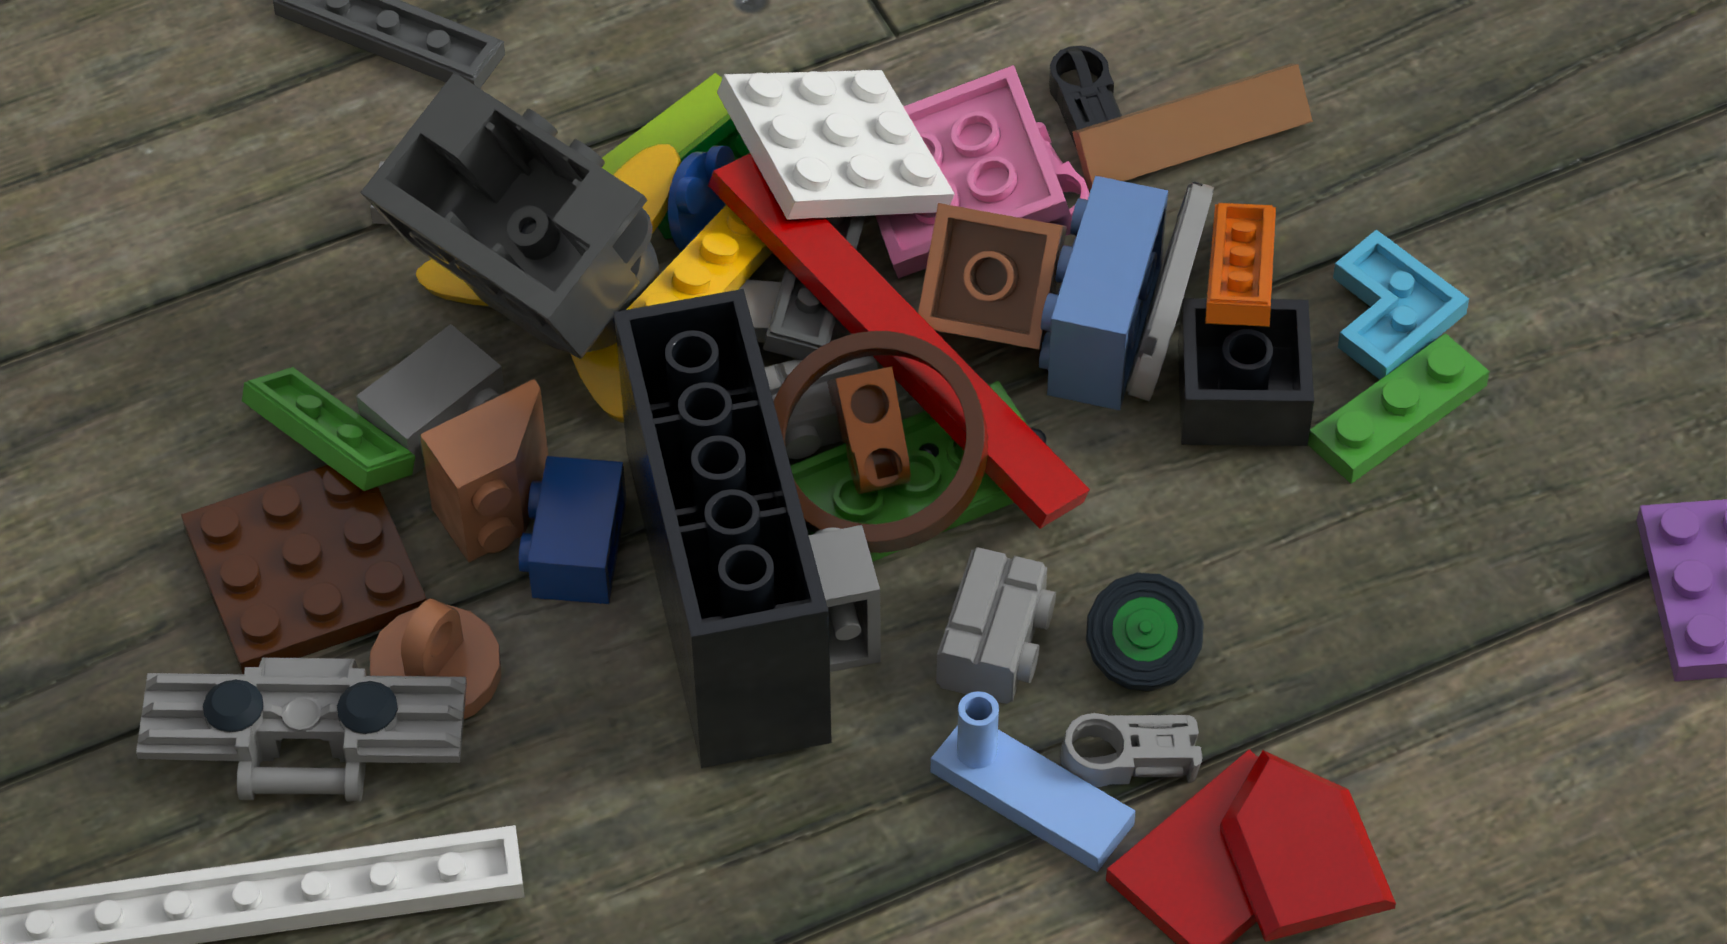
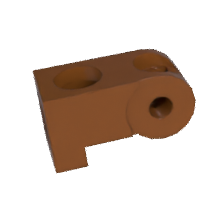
[827,366,911,494]

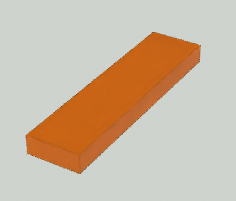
[1206,203,1276,327]

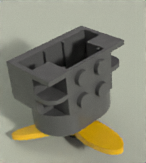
[360,72,681,423]

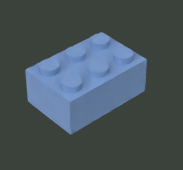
[1039,176,1168,410]

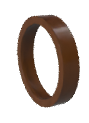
[773,331,988,553]

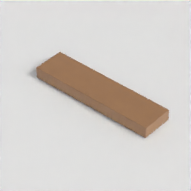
[1072,64,1313,190]

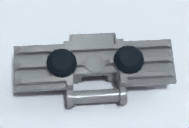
[136,658,467,801]

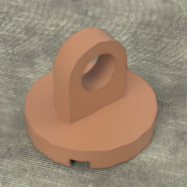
[370,598,501,719]

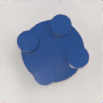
[668,145,735,252]

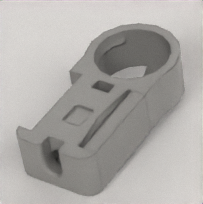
[1060,713,1202,788]

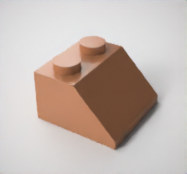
[420,379,548,562]

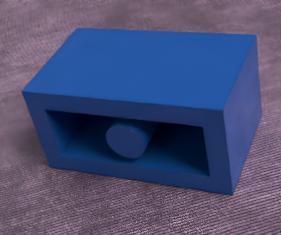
[519,456,627,604]

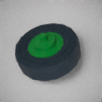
[1086,572,1204,691]

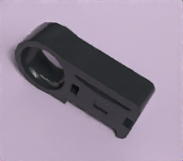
[1049,46,1122,149]

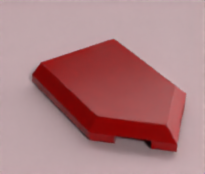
[1220,750,1396,942]

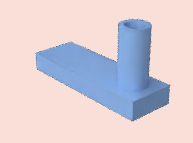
[930,691,1136,872]

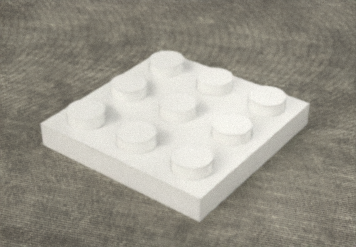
[717,70,955,220]

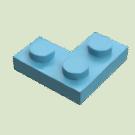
[1333,230,1469,379]

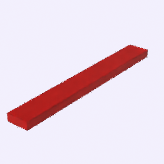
[708,153,1090,529]

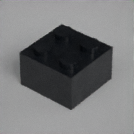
[1178,298,1314,446]

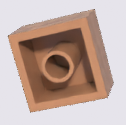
[918,203,1067,349]

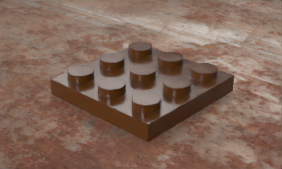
[181,465,427,674]

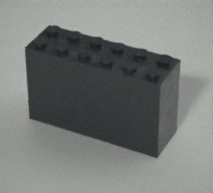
[614,289,832,768]

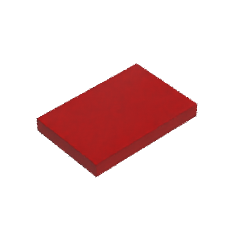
[1106,749,1258,944]

